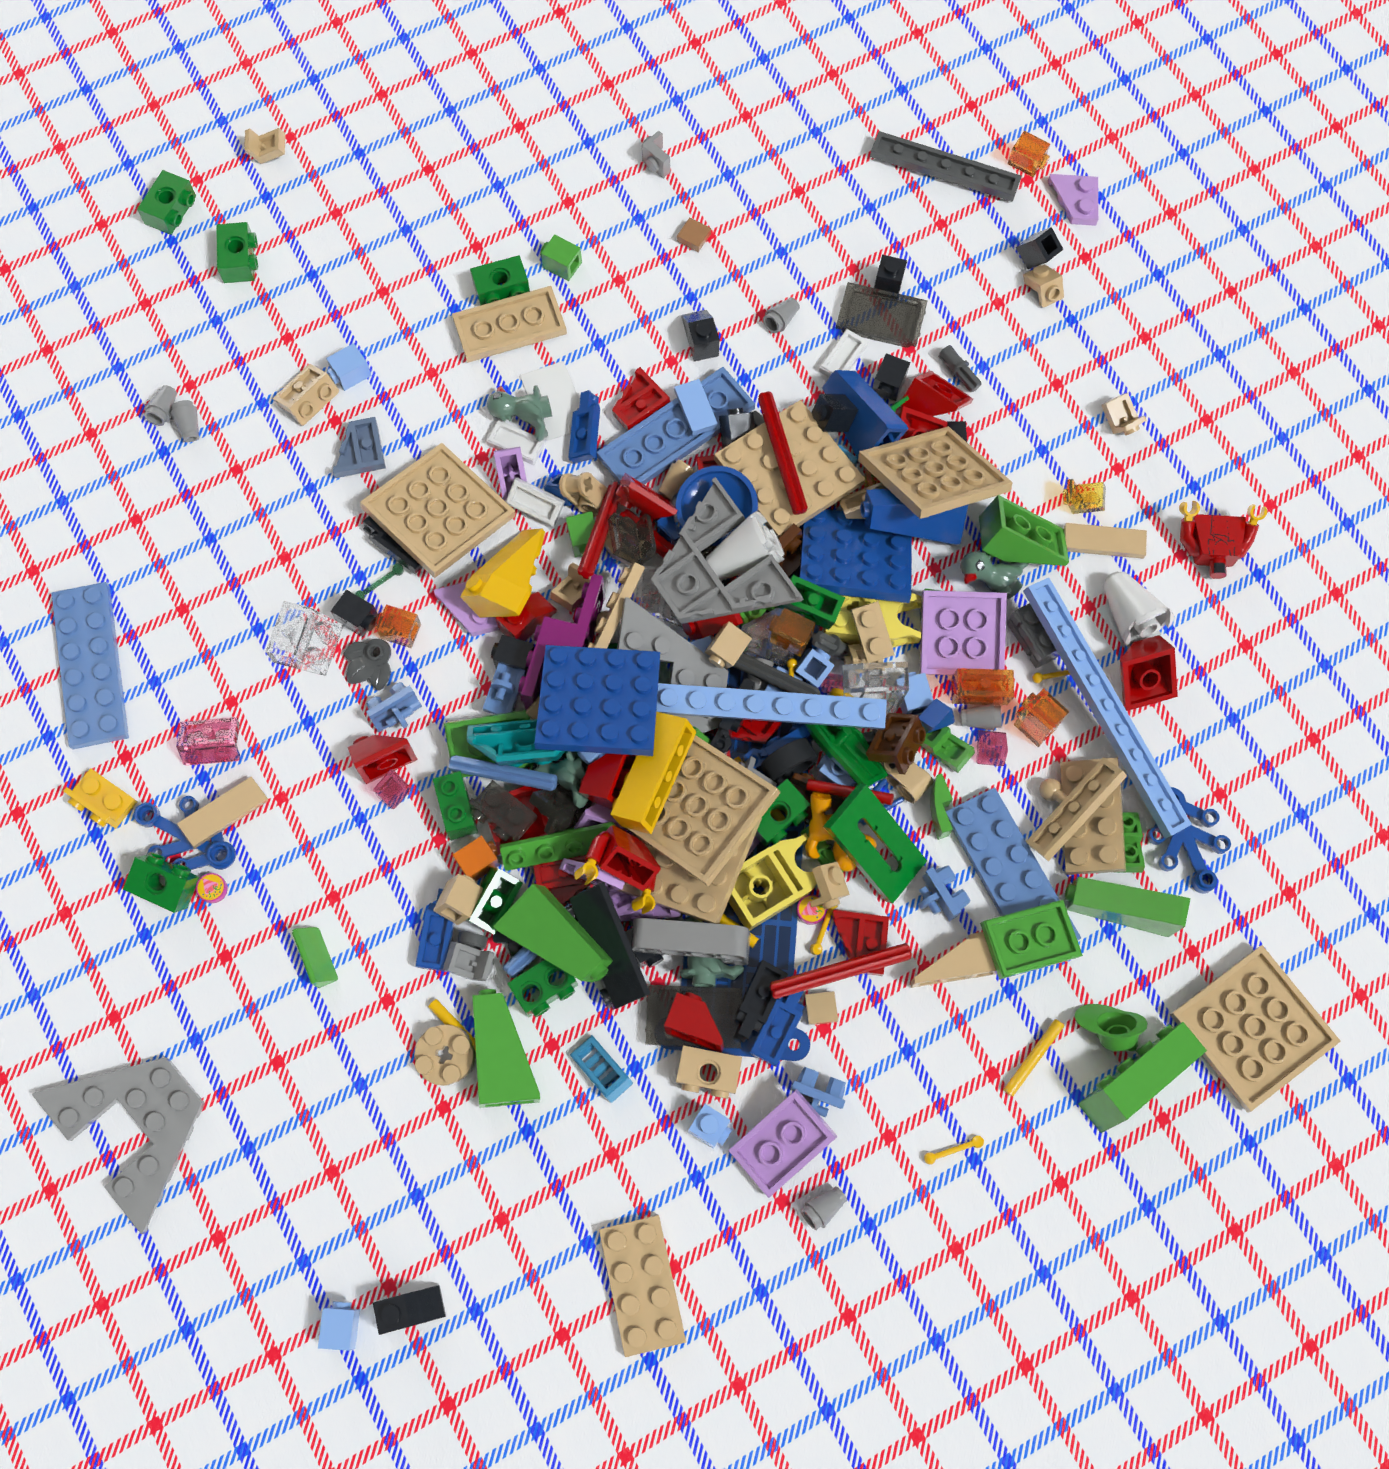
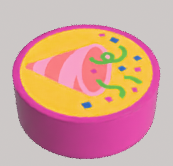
[196,873,228,904]
[797,895,826,925]

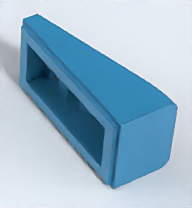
[570,1035,633,1103]

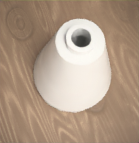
[706,511,784,581]
[1103,571,1175,647]

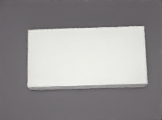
[819,329,869,377]
[486,420,546,465]
[505,477,565,527]

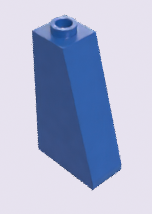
[822,370,908,463]
[860,488,968,545]

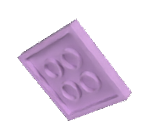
[919,590,1007,677]

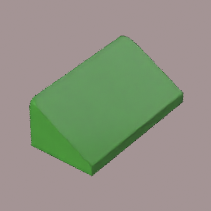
[292,927,338,988]

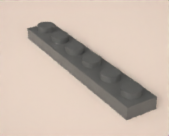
[870,131,1022,202]

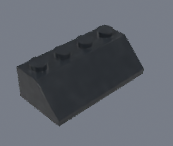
[565,882,651,1010]

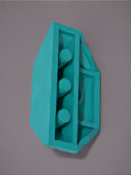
[467,719,565,767]

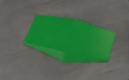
[804,724,888,787]

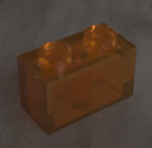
[951,668,1014,705]
[1014,688,1070,747]

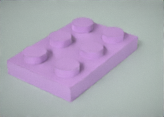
[728,1089,838,1198]

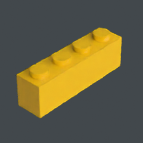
[610,712,696,834]

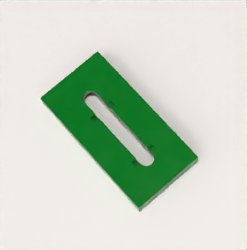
[823,783,927,904]

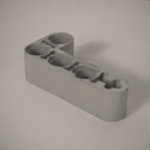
[631,918,751,965]

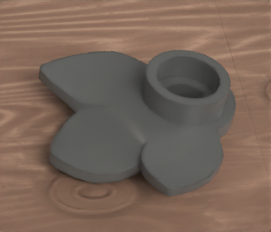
[343,639,391,691]

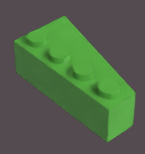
[1078,1022,1207,1133]

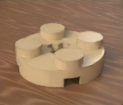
[414,1025,476,1086]

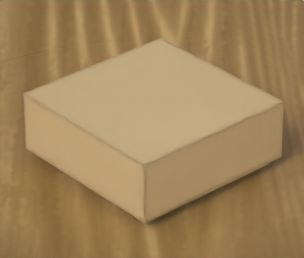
[804,991,838,1025]

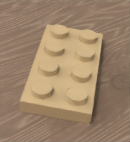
[452,286,567,363]
[1060,757,1126,875]
[599,1215,686,1357]

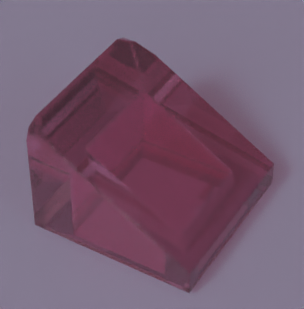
[821,673,852,693]
[976,730,1008,766]
[373,769,411,809]

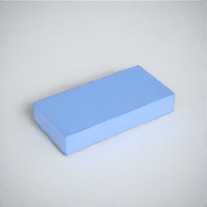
[674,379,718,436]

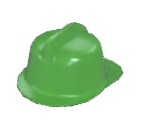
[1075,1004,1148,1052]

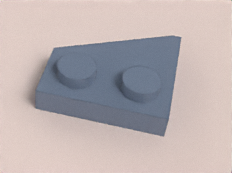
[333,417,386,478]

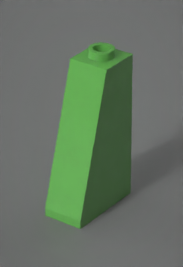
[1064,877,1191,937]
[493,884,613,982]
[473,989,540,1108]

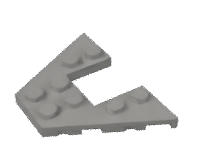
[651,477,804,624]
[617,597,729,733]
[32,1057,205,1234]

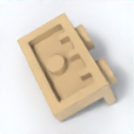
[272,364,339,426]

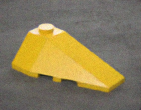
[460,528,545,618]

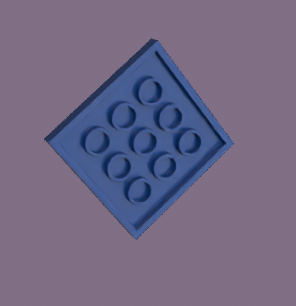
[799,509,912,603]
[534,645,660,756]

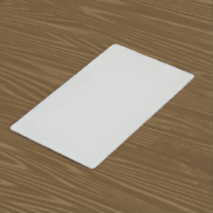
[520,361,580,441]

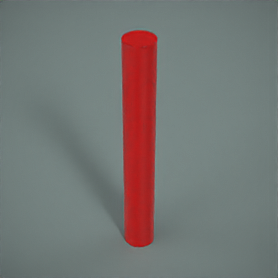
[807,779,894,805]

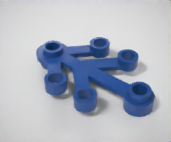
[1147,787,1231,894]
[134,796,236,873]

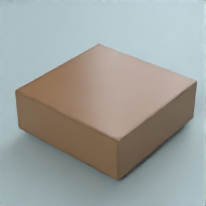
[677,217,711,252]

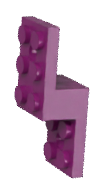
[518,574,605,710]

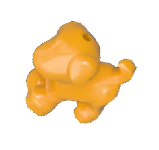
[805,792,877,872]

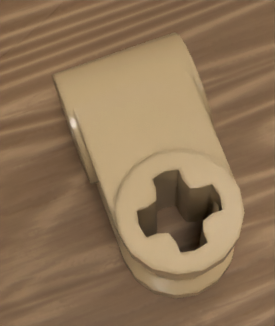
[559,472,607,516]
[880,762,934,804]

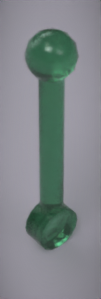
[355,564,404,599]

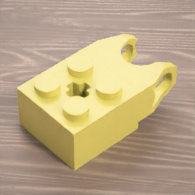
[824,593,922,648]
[728,833,817,931]

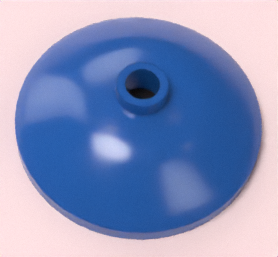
[676,466,758,546]

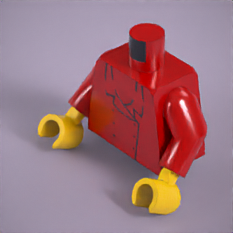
[1179,501,1267,579]
[574,825,661,914]

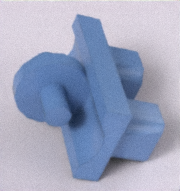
[483,663,526,714]
[366,682,422,732]
[918,865,971,921]
[790,1067,846,1118]

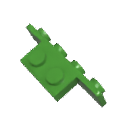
[500,822,615,871]

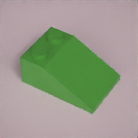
[979,495,1069,566]

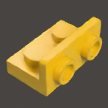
[63,768,138,829]

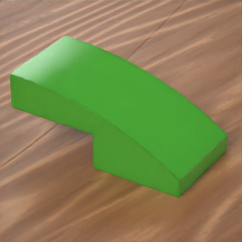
[920,727,975,773]
[930,774,953,840]

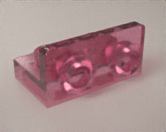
[176,717,240,765]

